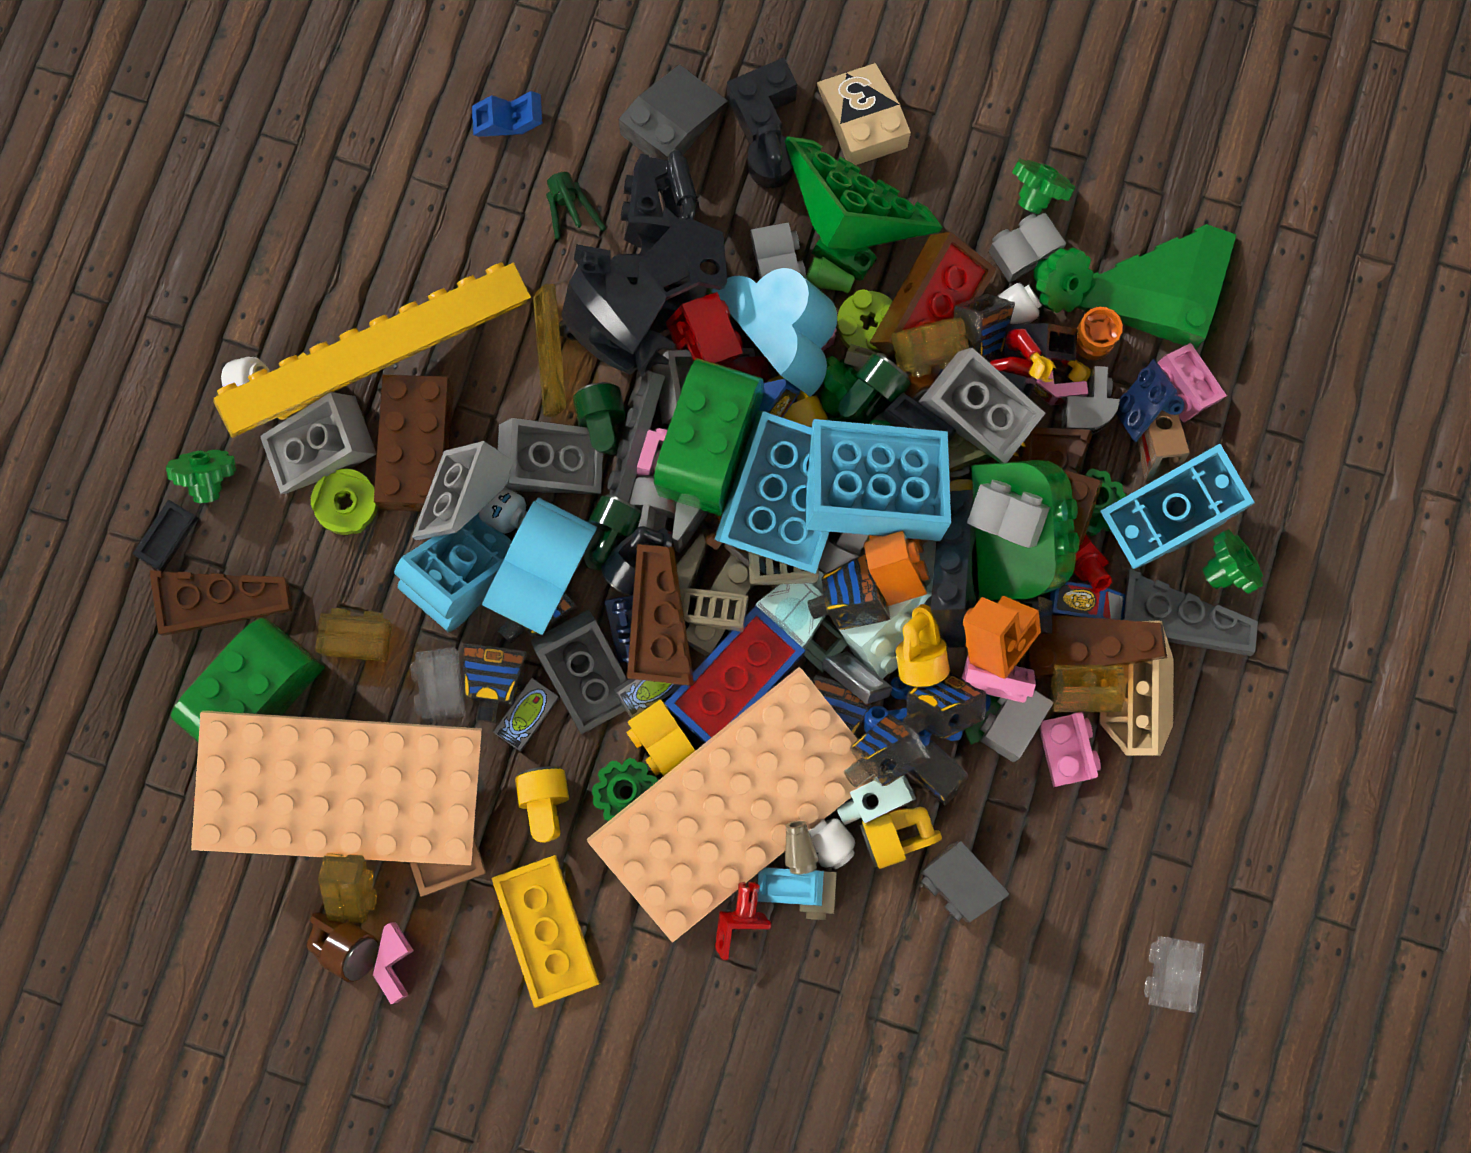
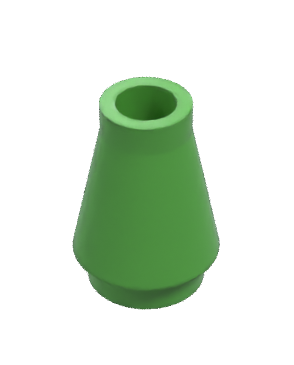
[806,257,855,294]

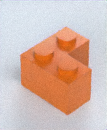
[864,530,930,606]
[963,596,1041,679]

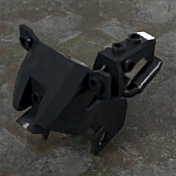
[557,151,727,377]

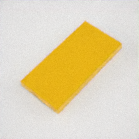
[491,855,600,1008]

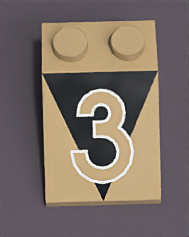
[817,63,911,165]

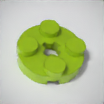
[837,289,893,352]
[311,469,378,535]

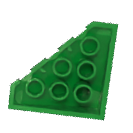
[785,136,943,249]
[1076,224,1236,350]

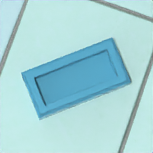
[757,868,824,906]

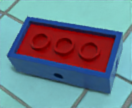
[665,606,805,743]

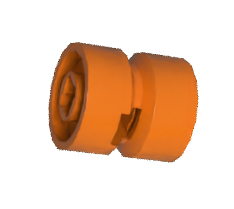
[1076,307,1123,360]

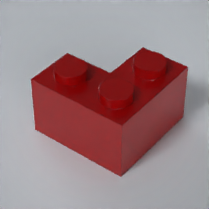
[666,292,743,365]

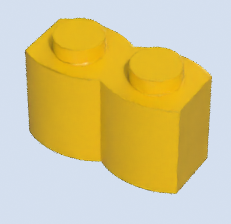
[626,699,695,776]

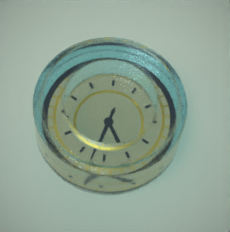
[775,597,809,632]

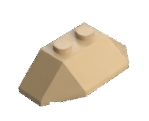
[1100,621,1174,756]

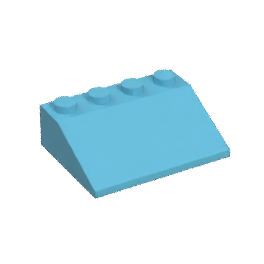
[714,411,829,574]
[806,419,951,541]

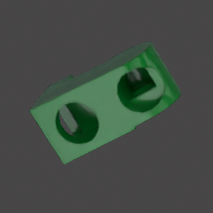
[812,237,877,281]

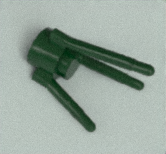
[546,172,606,240]

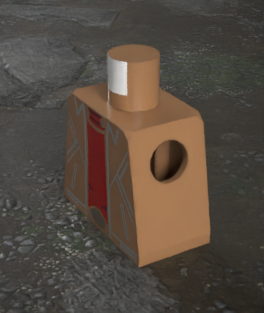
[1138,410,1189,482]

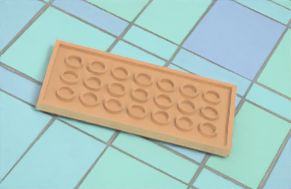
[587,667,882,943]
[191,711,482,865]

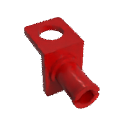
[1074,534,1112,592]
[715,882,771,960]

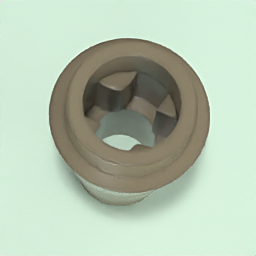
[785,821,819,875]

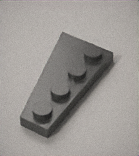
[608,370,665,502]
[1122,569,1258,656]

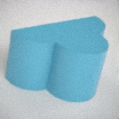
[711,268,837,397]
[1101,444,1255,569]
[482,497,597,635]
[394,512,512,632]

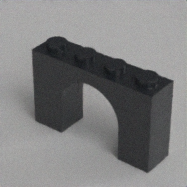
[931,490,978,648]

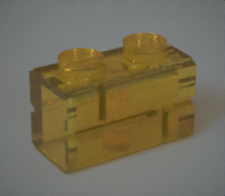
[891,318,969,377]
[315,608,392,662]
[1051,665,1126,712]
[318,853,377,923]

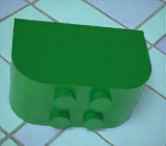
[654,358,765,516]
[972,460,1080,600]
[171,618,325,742]

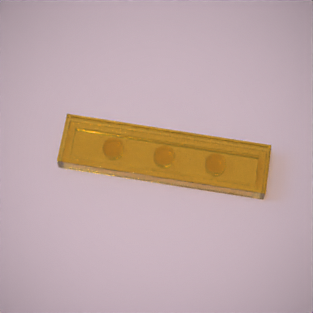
[533,284,566,417]

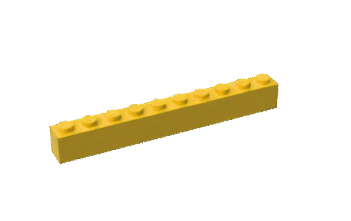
[214,262,531,438]

